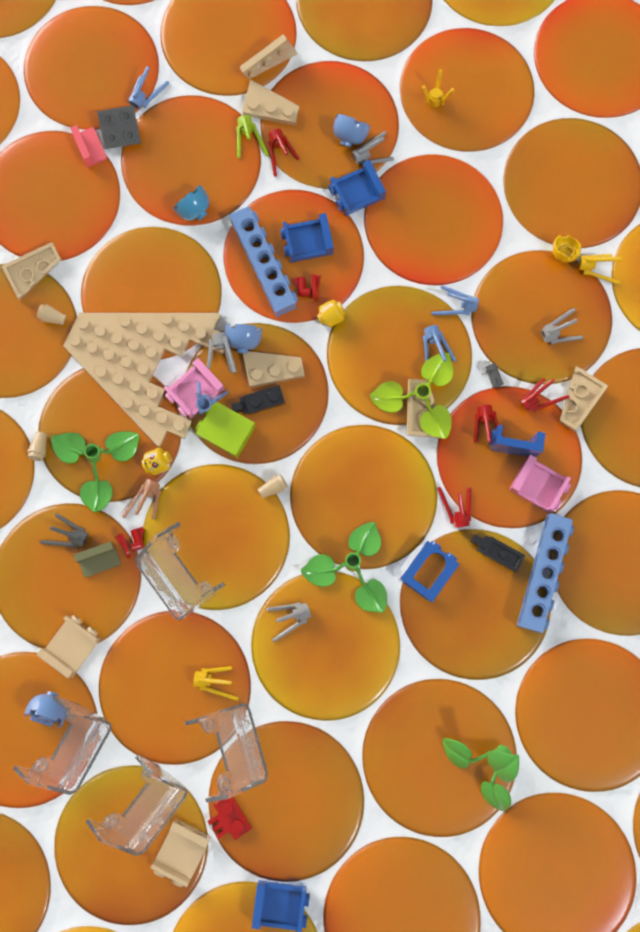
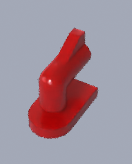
[293,274,321,300]
[115,527,144,559]

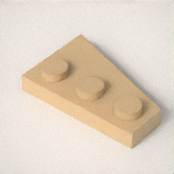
[240,34,298,79]
[243,79,299,126]
[2,242,61,300]
[243,351,305,388]
[559,366,608,433]
[406,379,438,438]

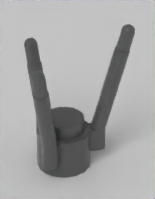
[40,513,88,549]

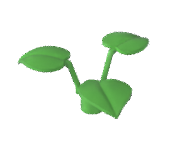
[51,431,140,512]
[301,522,387,613]
[443,738,519,811]

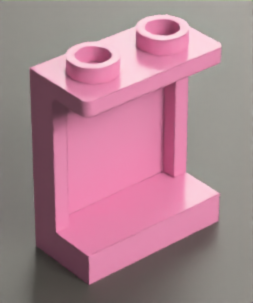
[164,358,225,419]
[509,454,571,513]

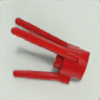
[267,128,299,177]
[520,378,570,413]
[474,405,504,443]
[437,487,471,528]

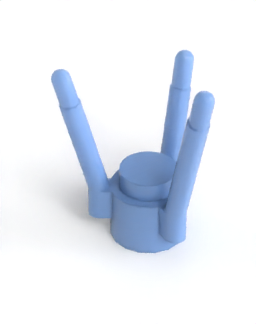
[128,66,169,109]
[431,285,479,315]
[422,325,456,362]
[196,381,229,414]

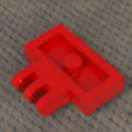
[207,793,252,840]

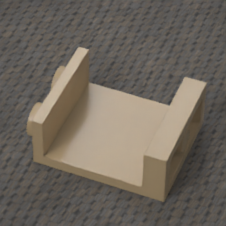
[37,615,101,678]
[151,818,211,887]

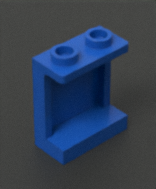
[328,160,386,216]
[280,213,334,263]
[488,425,546,457]
[252,880,310,932]

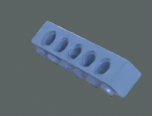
[229,206,298,318]
[516,513,574,633]

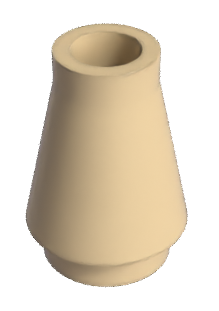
[37,304,67,326]
[27,432,47,461]
[258,474,288,499]

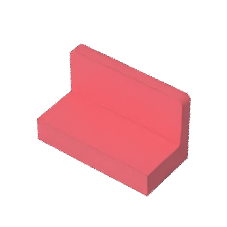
[70,125,107,167]

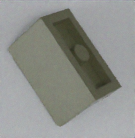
[74,541,121,577]

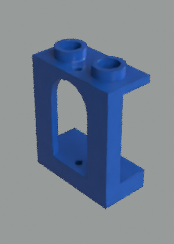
[399,541,459,603]

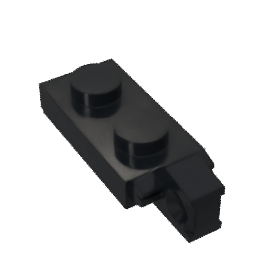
[231,385,285,415]
[470,535,525,573]

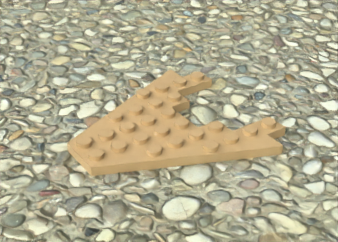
[63,313,225,448]

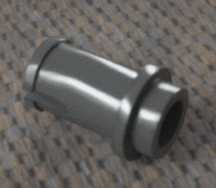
[485,363,504,388]

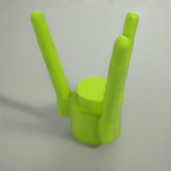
[236,115,269,158]

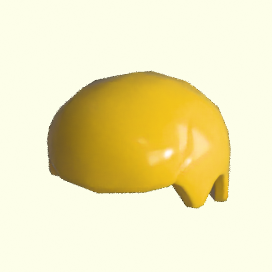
[553,235,581,263]

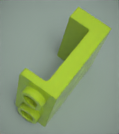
[195,402,256,459]

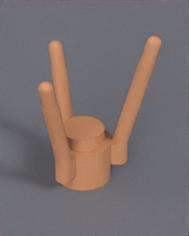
[122,479,162,520]

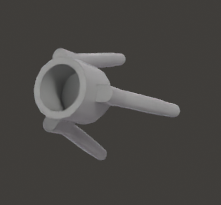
[352,131,394,165]
[541,308,583,345]
[207,332,237,373]
[266,602,311,642]

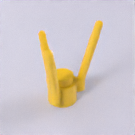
[422,69,455,107]
[579,254,622,285]
[193,666,239,701]

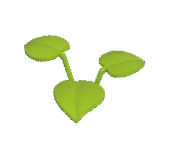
[370,353,453,439]

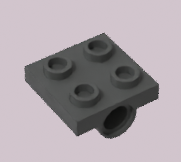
[97,105,141,149]

